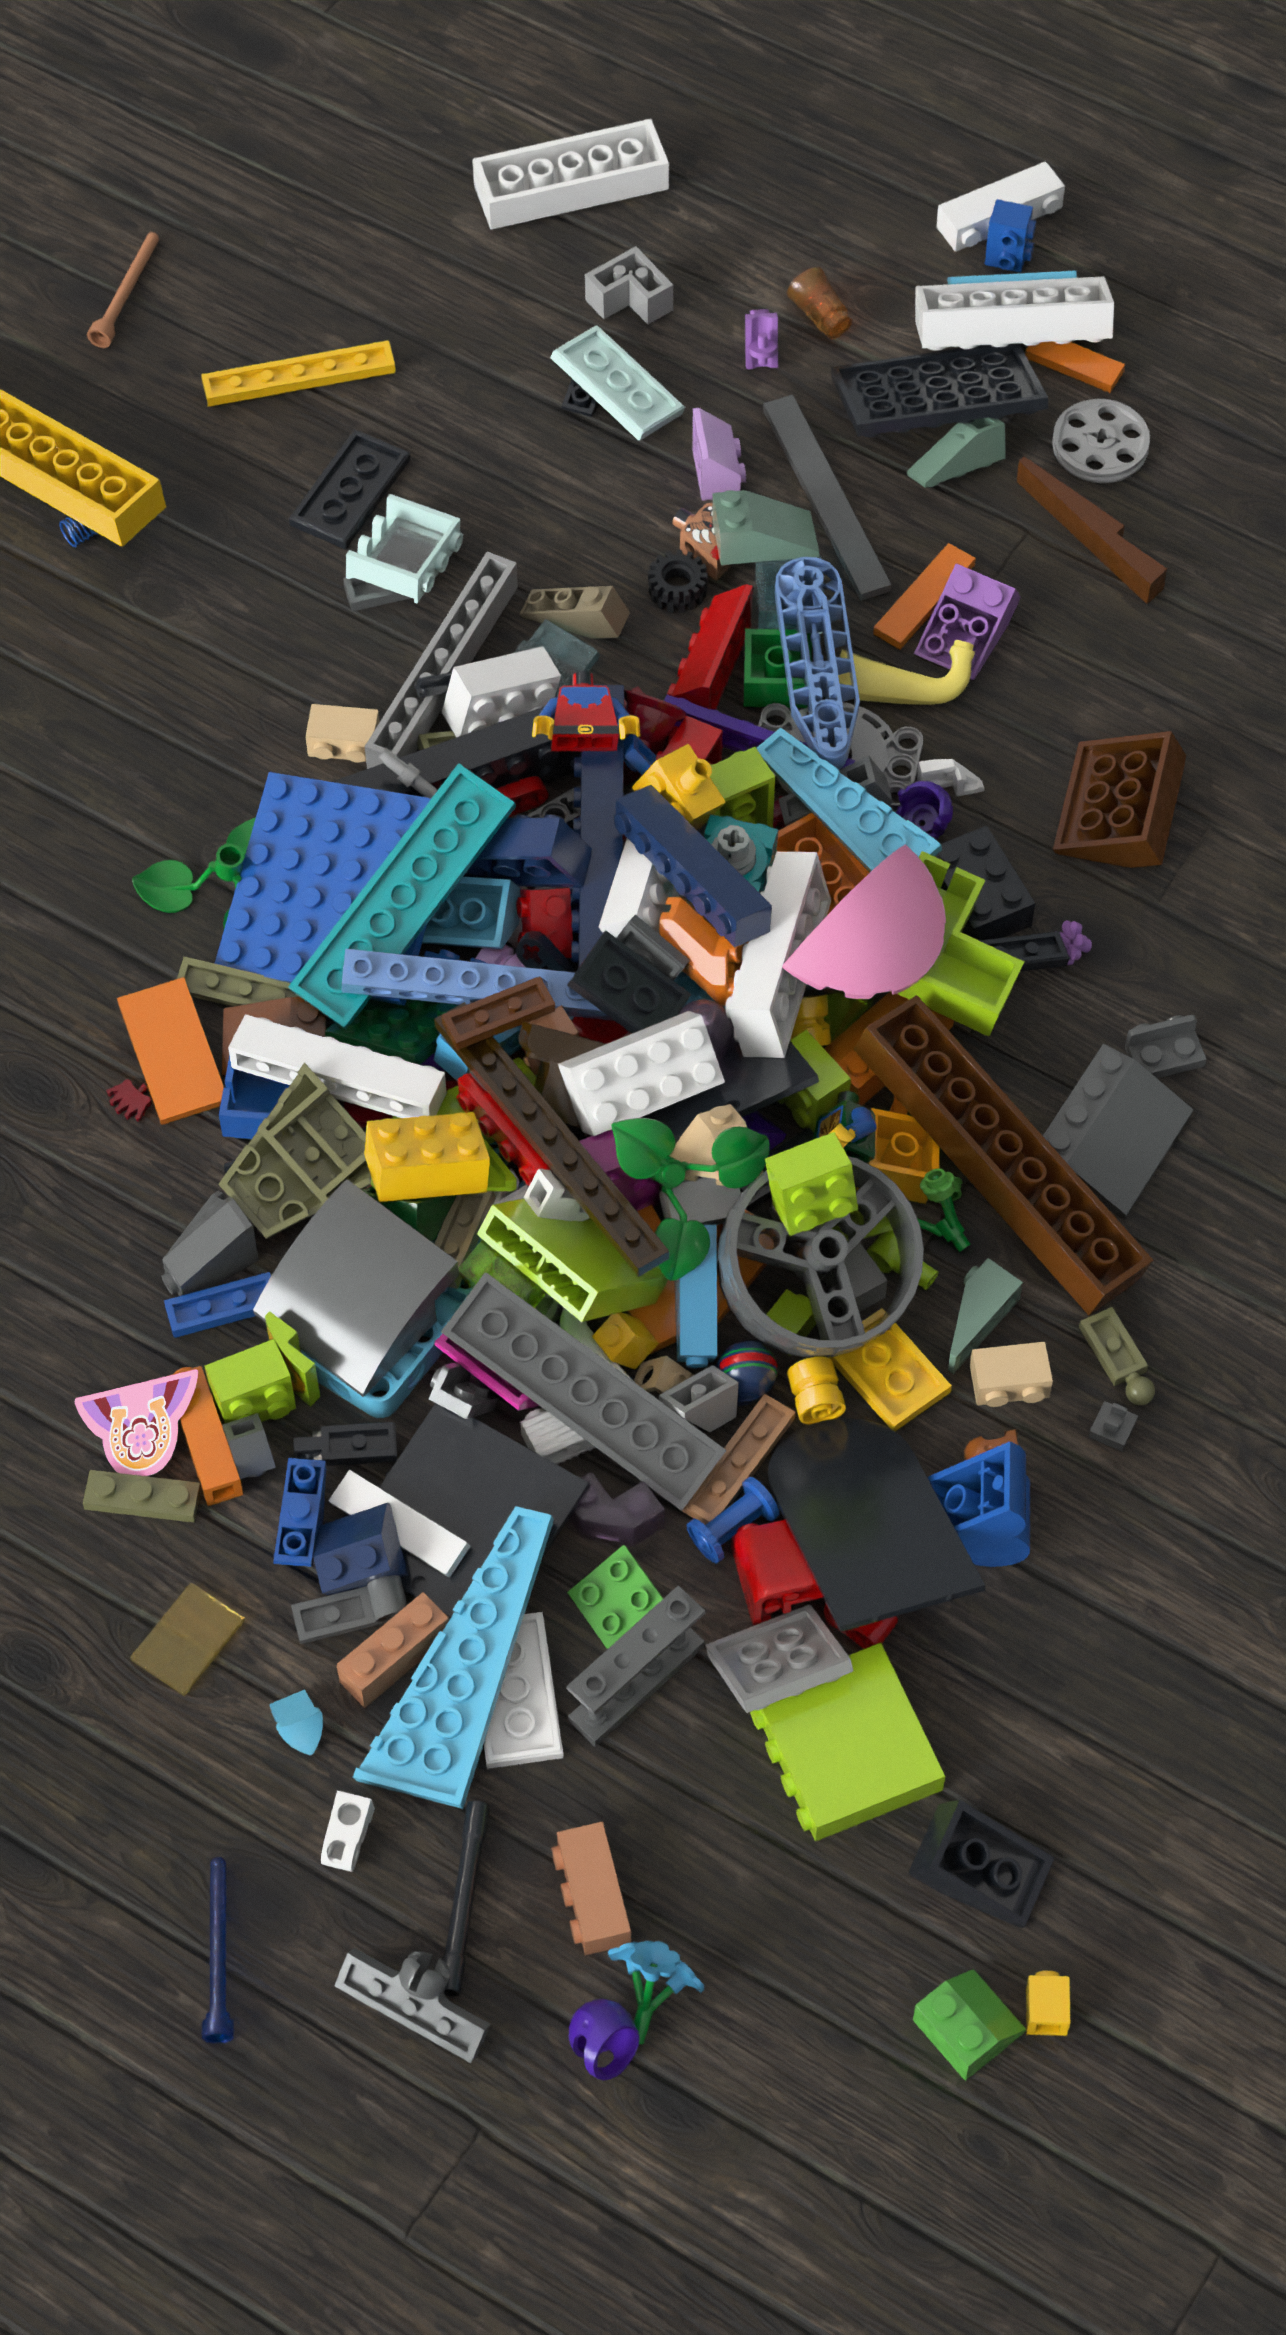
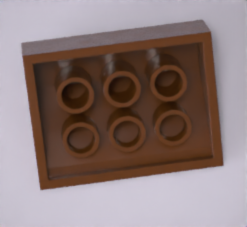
[1053,731,1187,868]

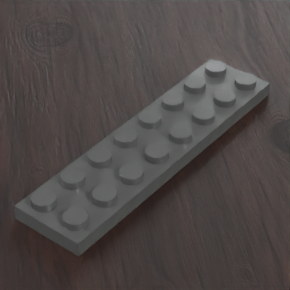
[441,1272,726,1511]

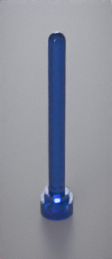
[202,1857,234,2043]

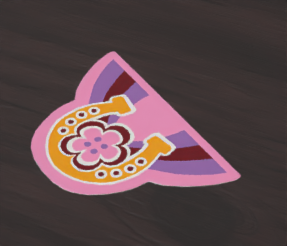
[75,1369,198,1476]

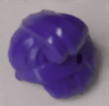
[895,781,953,840]

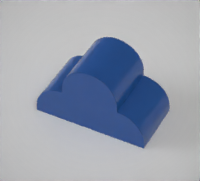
[927,1441,1030,1567]

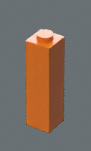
[169,1366,243,1506]

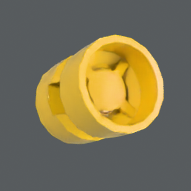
[790,994,831,1046]
[787,1356,846,1425]

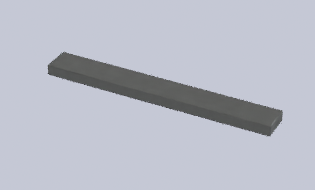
[763,395,891,601]

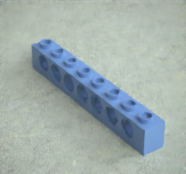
[342,949,614,1021]

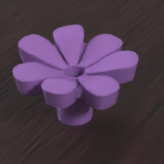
[1055,920,1092,966]

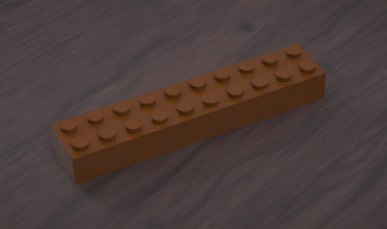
[854,995,1154,1316]

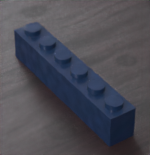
[614,785,772,947]

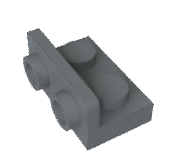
[1125,1014,1207,1078]
[429,1362,500,1419]

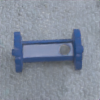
[686,1477,780,1564]

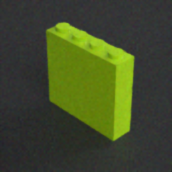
[477,1198,668,1322]
[750,1643,945,1842]

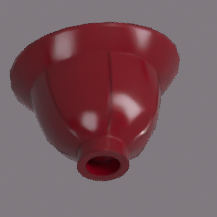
[624,689,687,750]

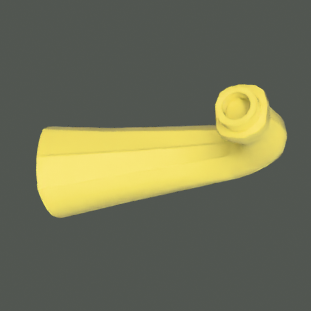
[838,640,975,705]

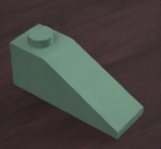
[948,1258,1023,1374]

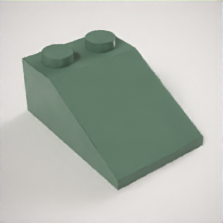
[712,490,819,565]

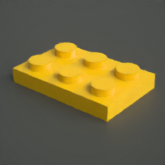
[828,1308,952,1431]

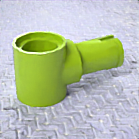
[866,1230,939,1290]

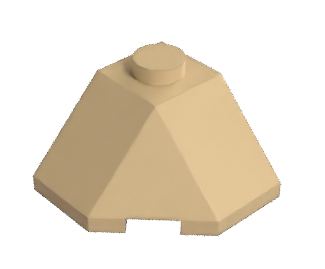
[669,1104,763,1186]

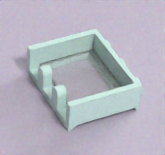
[346,494,463,603]

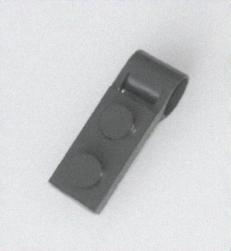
[291,1575,407,1644]

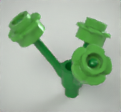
[917,1169,971,1252]

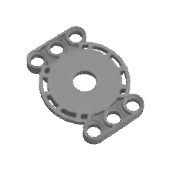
[758,703,923,812]

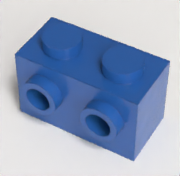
[985,199,1037,273]

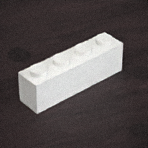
[937,161,1065,252]

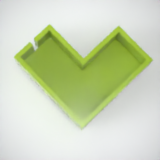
[897,851,1024,1036]

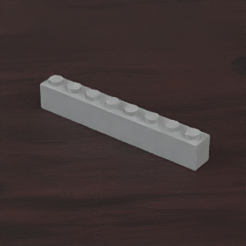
[365,552,518,769]

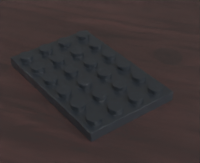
[831,343,1048,437]

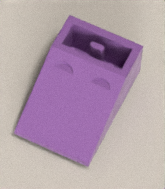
[914,564,1021,680]

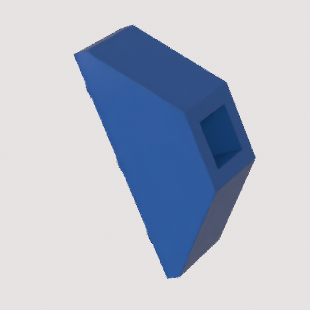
[273,1458,326,1567]

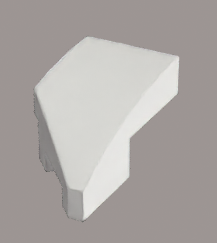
[917,759,984,797]

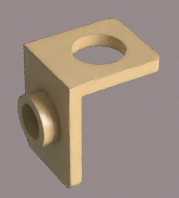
[634,1356,694,1394]

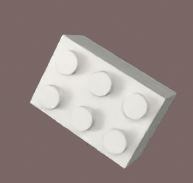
[442,646,561,738]

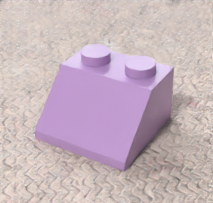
[692,408,746,501]

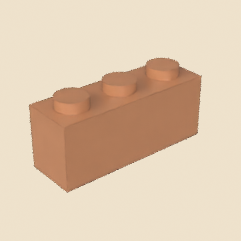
[336,1592,449,1708]
[551,1821,631,1955]

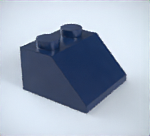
[313,1503,408,1595]

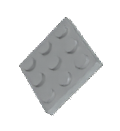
[705,1604,853,1713]

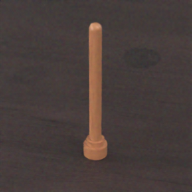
[87,232,159,348]

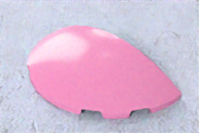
[782,844,946,999]

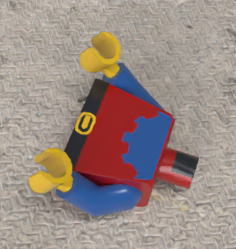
[532,671,640,751]

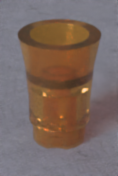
[787,267,852,339]

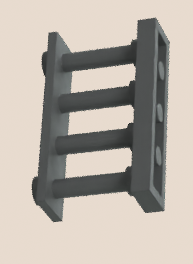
[567,1585,705,1747]

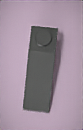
[779,756,893,826]

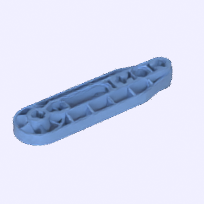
[775,557,860,770]

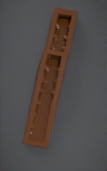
[1016,456,1167,604]

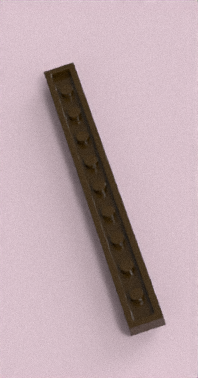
[434,1002,669,1277]

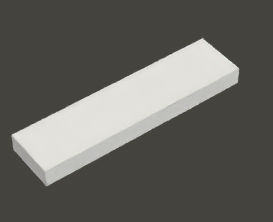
[329,1470,471,1578]

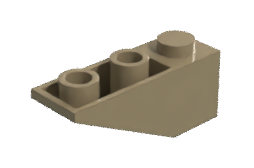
[520,586,630,639]

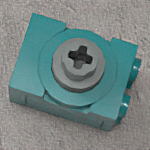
[704,814,778,893]

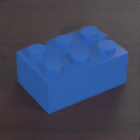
[219,1055,290,1139]

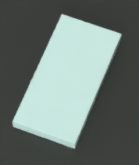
[551,325,685,441]

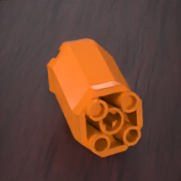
[659,897,749,1006]

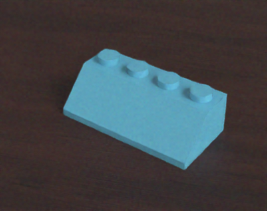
[422,877,521,949]

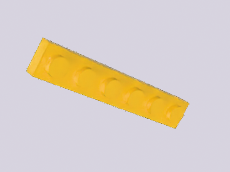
[201,340,396,407]

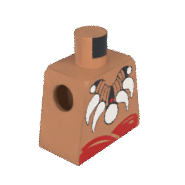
[672,503,732,581]

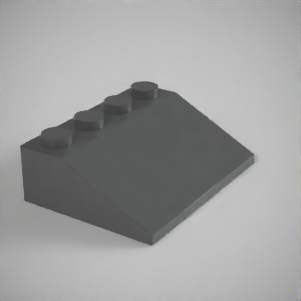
[1043,1044,1194,1219]

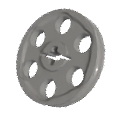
[1052,399,1150,483]

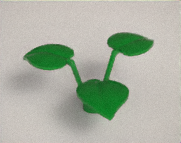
[132,817,256,928]
[611,1118,769,1281]

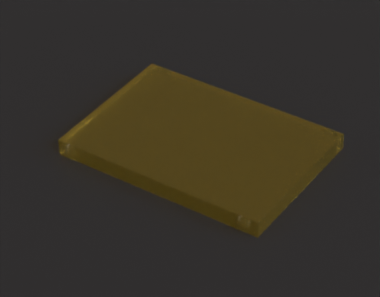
[130,1583,245,1696]

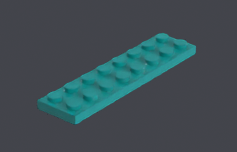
[288,763,516,1030]

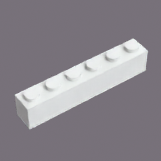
[228,1014,447,1118]

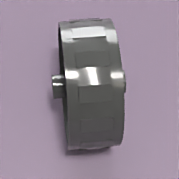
[717,1156,924,1358]

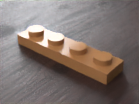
[682,1394,796,1525]

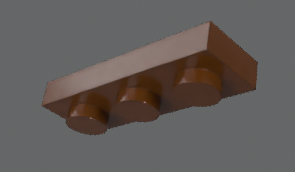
[441,976,555,1050]

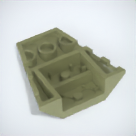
[219,1062,371,1239]

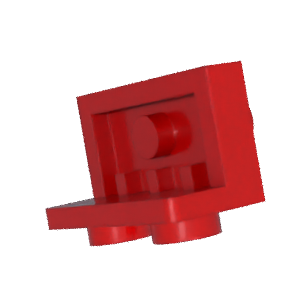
[516,887,573,958]

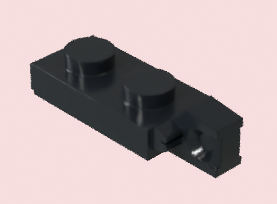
[293,1422,397,1466]

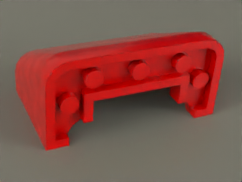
[731,1520,823,1626]

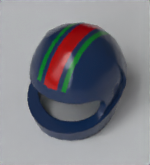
[715,1340,778,1406]

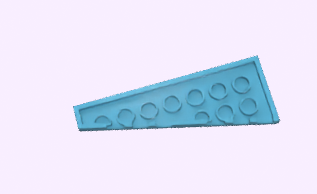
[353,1506,554,1809]

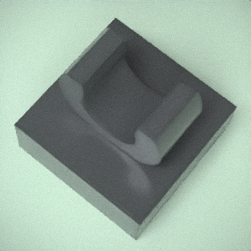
[1089,1401,1138,1452]

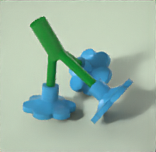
[607,1941,705,2044]

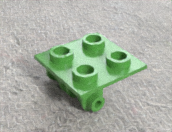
[567,1545,663,1649]

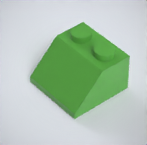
[913,1969,1026,2081]

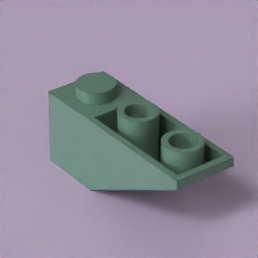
[907,417,1005,488]

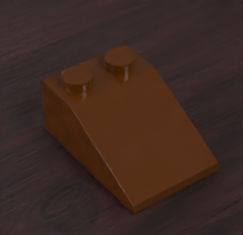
[222,997,329,1077]

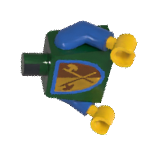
[813,1091,877,1163]

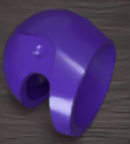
[569,1999,640,2081]

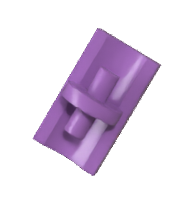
[745,309,778,370]

